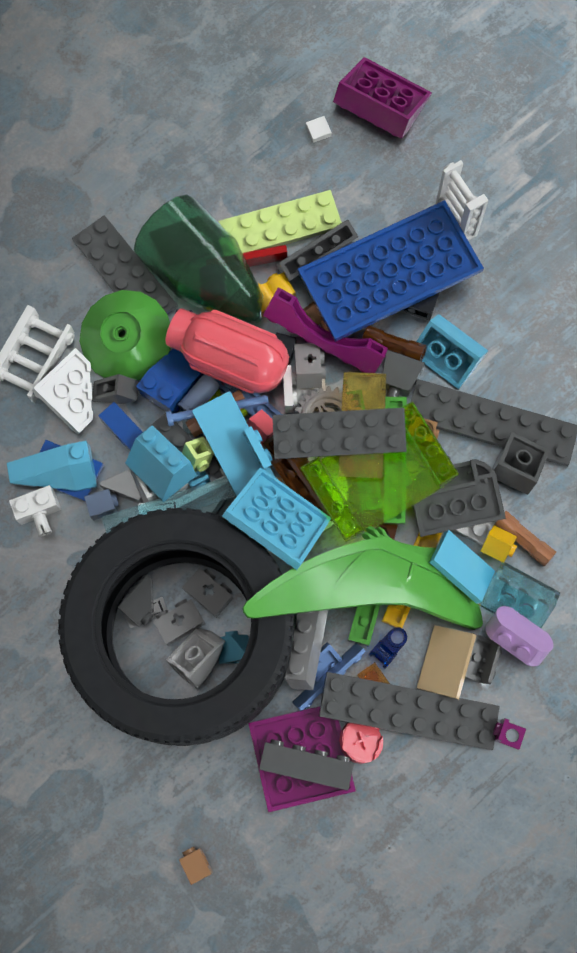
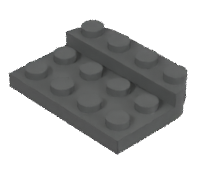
[410,459,506,537]

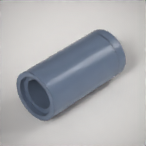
[177,374,220,411]

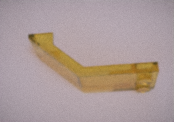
[338,372,386,479]

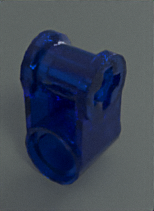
[368,627,408,669]

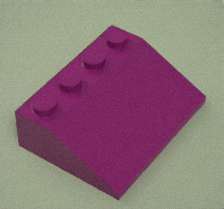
[333,57,432,139]

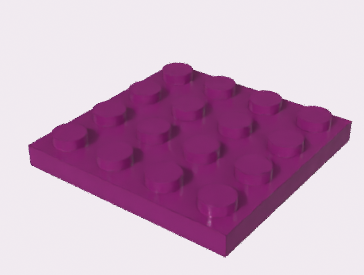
[248,706,356,812]

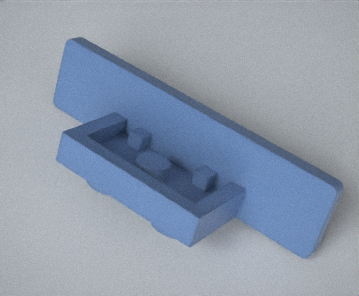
[292,642,365,711]

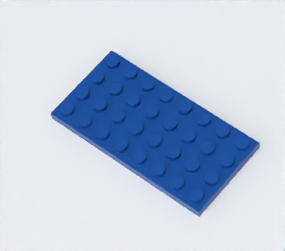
[298,200,484,342]

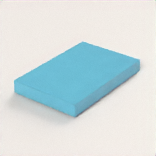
[429,530,495,604]

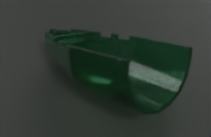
[134,194,264,323]

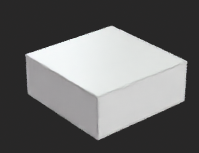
[306,116,332,143]

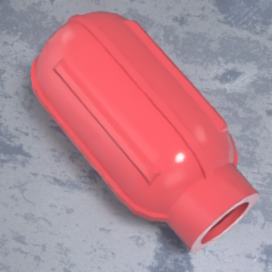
[165,308,289,394]

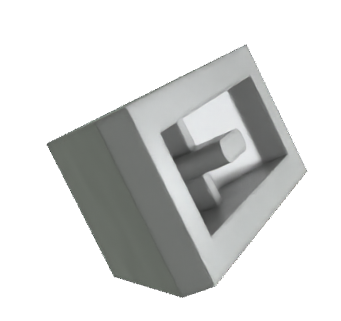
[100,470,143,504]

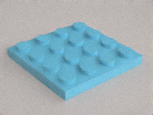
[222,467,332,570]

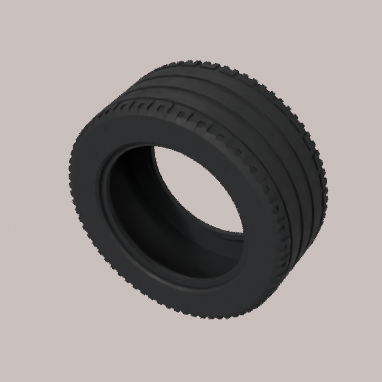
[58,508,294,746]

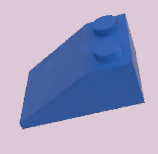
[136,349,203,414]

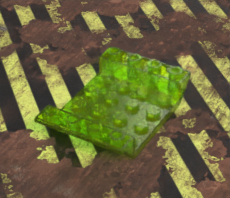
[300,401,459,542]

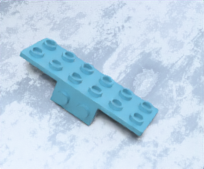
[192,392,276,497]

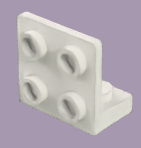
[283,365,327,413]

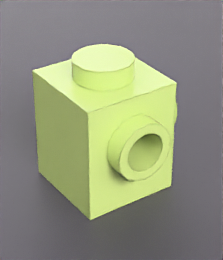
[182,436,214,472]

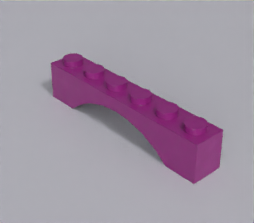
[263,287,388,376]

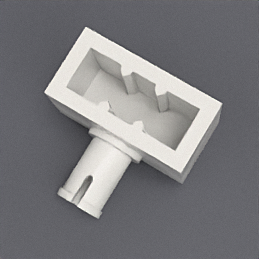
[9,485,61,537]

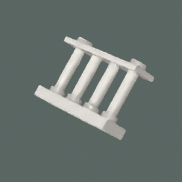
[435,160,489,241]
[0,305,75,403]

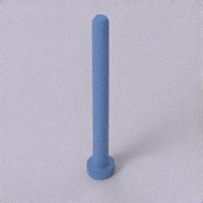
[166,395,269,426]

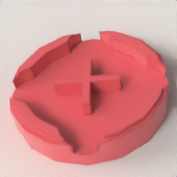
[339,723,383,764]

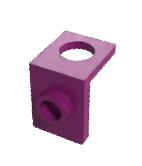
[493,718,526,750]

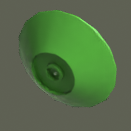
[79,290,171,381]

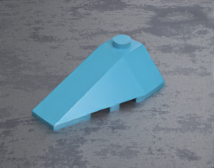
[7,441,98,491]

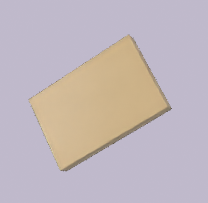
[417,625,476,700]

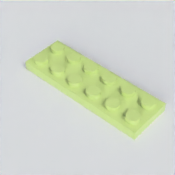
[215,190,342,256]

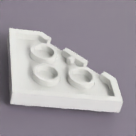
[32,348,93,435]

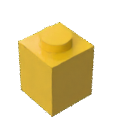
[481,525,517,563]

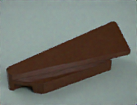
[262,435,341,521]

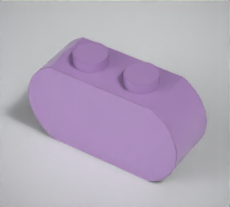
[485,606,553,666]

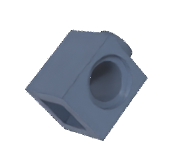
[84,489,119,521]

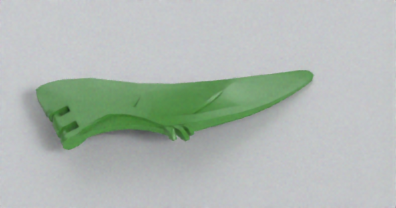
[242,526,483,630]

